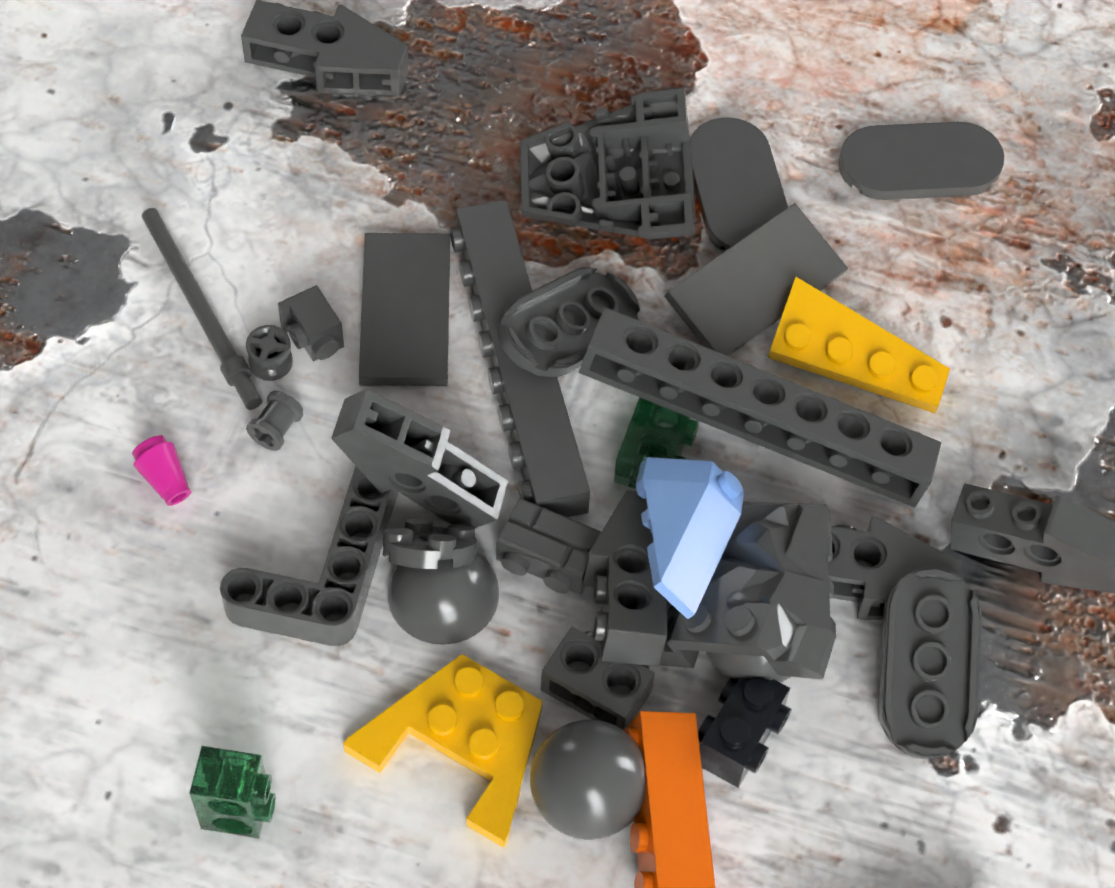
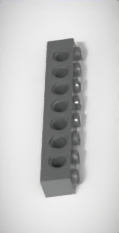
[578,307,942,508]

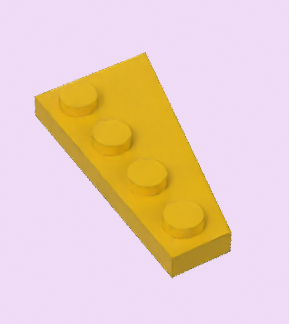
[768,277,950,413]

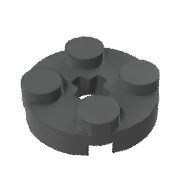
[383,518,477,569]

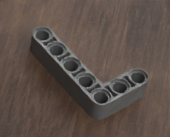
[220,465,398,646]

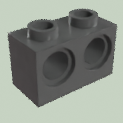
[541,626,655,730]

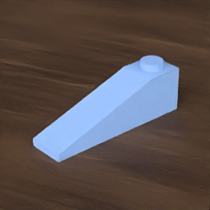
[636,457,744,619]

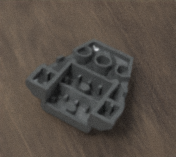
[520,88,696,239]
[659,501,836,679]

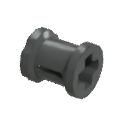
[246,390,304,451]

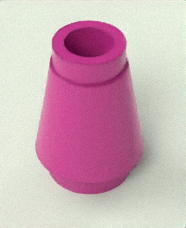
[132,435,191,506]

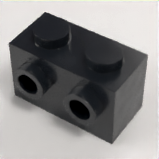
[698,677,792,788]

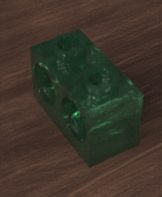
[614,397,699,489]
[189,746,276,838]

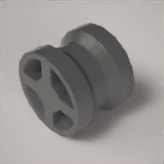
[246,325,293,381]

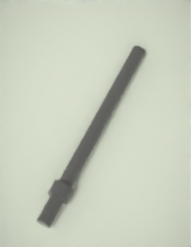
[142,208,262,410]

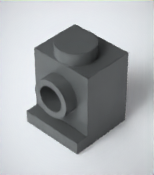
[278,285,344,362]

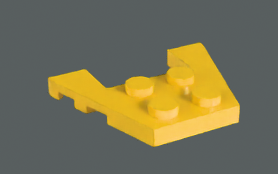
[343,654,543,848]

